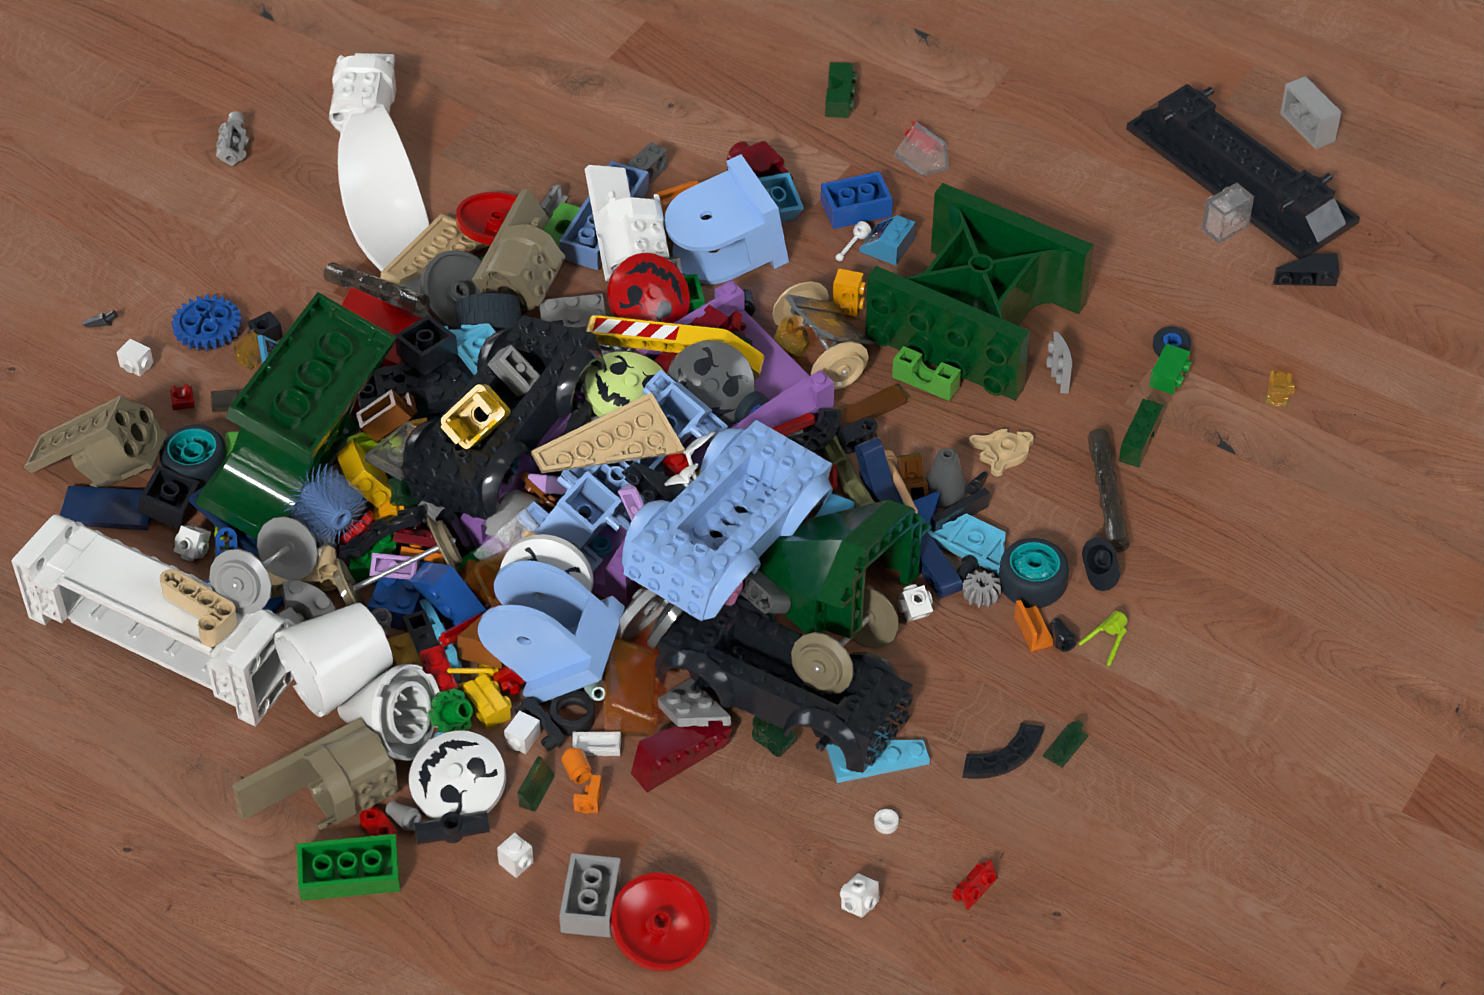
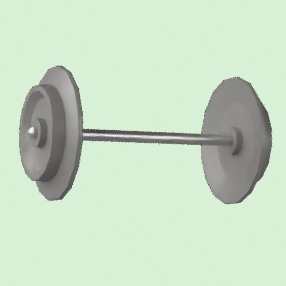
[209,517,318,614]

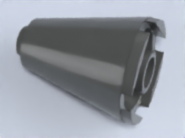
[926,448,967,508]

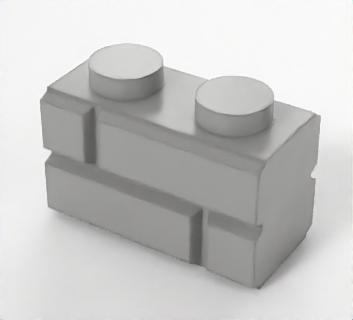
[487,345,540,397]

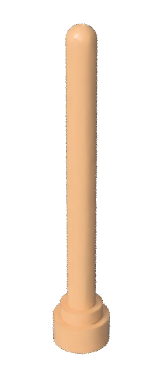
[884,450,918,514]

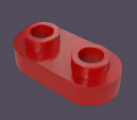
[359,807,397,839]

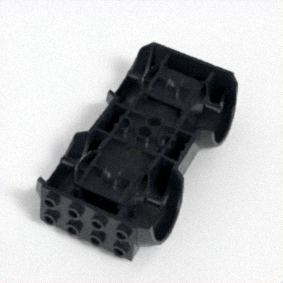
[400,315,607,520]
[655,596,913,773]

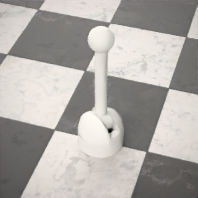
[836,221,872,261]

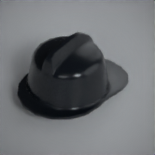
[1082,537,1120,591]

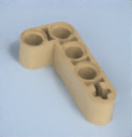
[266,546,338,598]
[160,569,238,647]

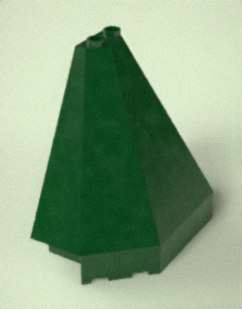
[758,500,932,639]

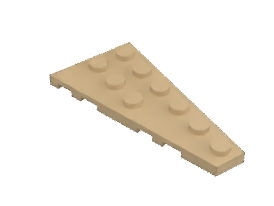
[380,214,489,286]
[531,392,685,473]

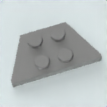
[658,678,731,727]

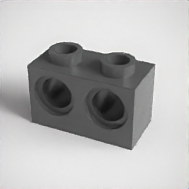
[626,142,668,185]

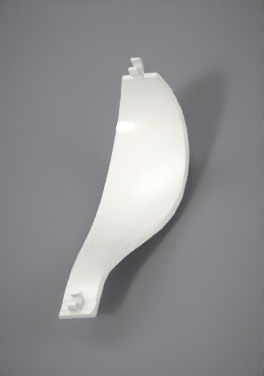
[338,93,431,318]

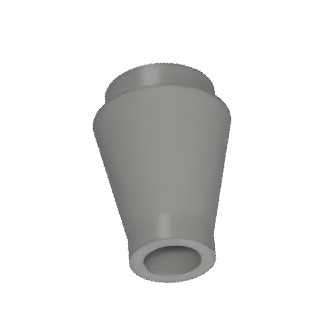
[385,801,421,831]

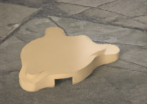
[969,429,1034,477]

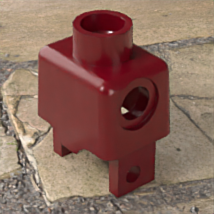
[727,141,793,181]

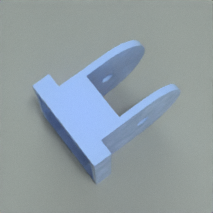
[664,155,789,284]
[478,561,625,704]

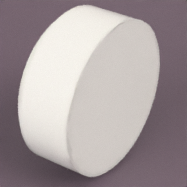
[874,809,899,834]

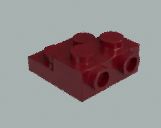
[393,526,437,551]

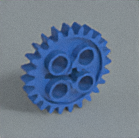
[172,294,242,351]

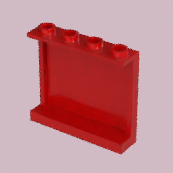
[342,287,422,366]

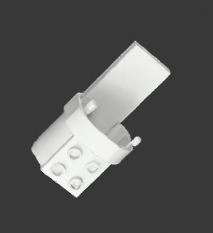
[329,53,396,134]
[585,165,670,281]

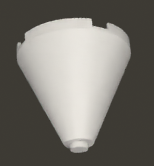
[337,664,440,761]

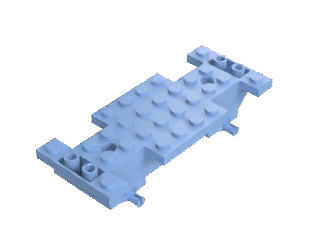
[518,369,728,573]

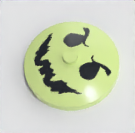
[584,351,666,417]

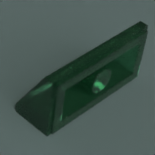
[517,756,555,812]

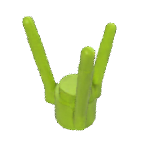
[1079,611,1128,666]

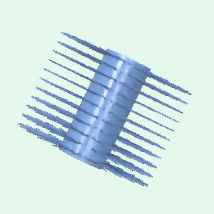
[284,464,368,547]

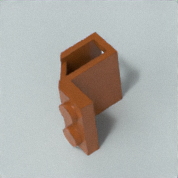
[356,389,418,442]

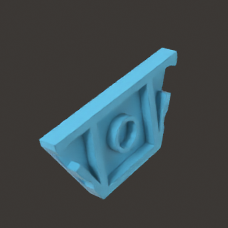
[444,323,495,375]
[928,513,1006,575]

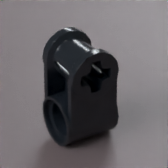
[836,417,878,454]

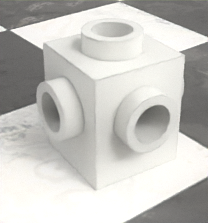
[174,525,211,561]
[897,584,933,622]
[840,874,879,917]

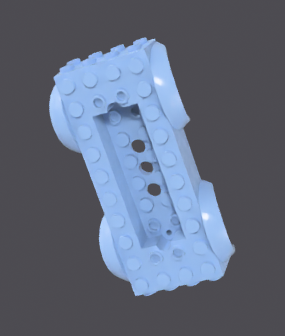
[622,420,833,621]

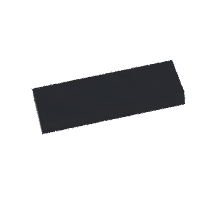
[930,488,990,532]

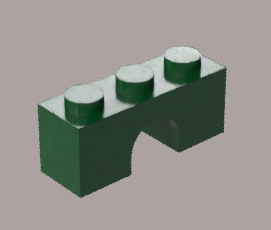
[825,62,857,118]
[1119,399,1164,468]

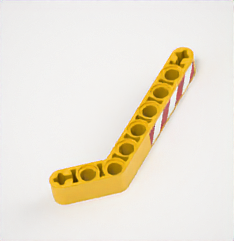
[586,315,765,379]

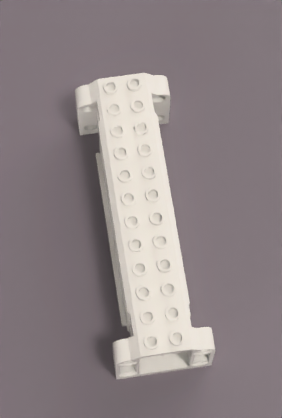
[11,514,296,727]

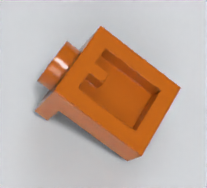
[573,775,603,814]

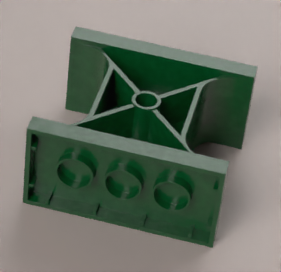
[865,183,1094,401]
[196,292,396,540]

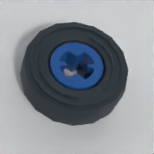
[1153,326,1191,357]
[734,391,769,424]

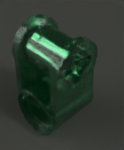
[387,477,421,508]
[752,716,797,757]

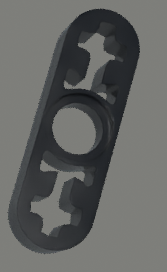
[435,509,476,558]

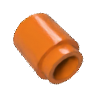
[561,747,592,784]

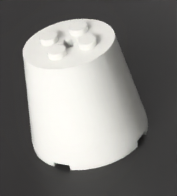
[274,603,393,717]

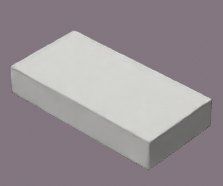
[572,732,621,756]

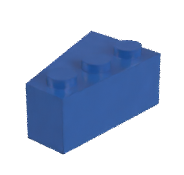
[409,562,487,627]

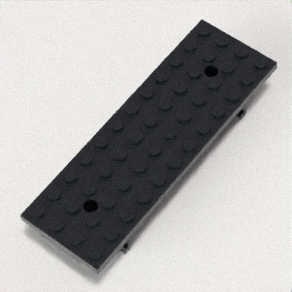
[1126,84,1360,259]

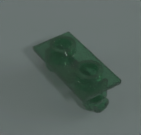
[1043,720,1089,768]

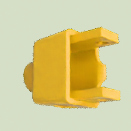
[441,384,510,449]

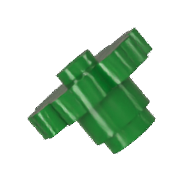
[428,688,474,733]

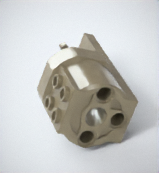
[472,189,565,314]
[24,395,167,488]
[232,718,398,829]

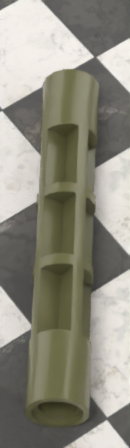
[809,422,876,508]

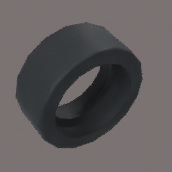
[550,690,596,736]

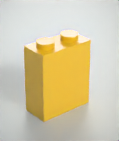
[336,440,394,508]

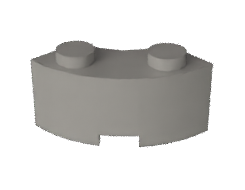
[485,489,540,543]
[282,581,336,621]

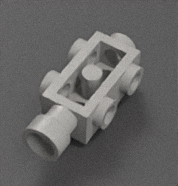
[216,112,248,166]

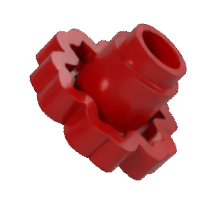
[335,510,376,546]

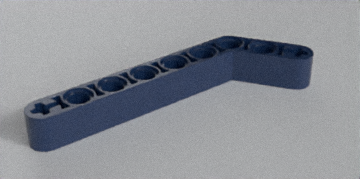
[855,437,963,599]

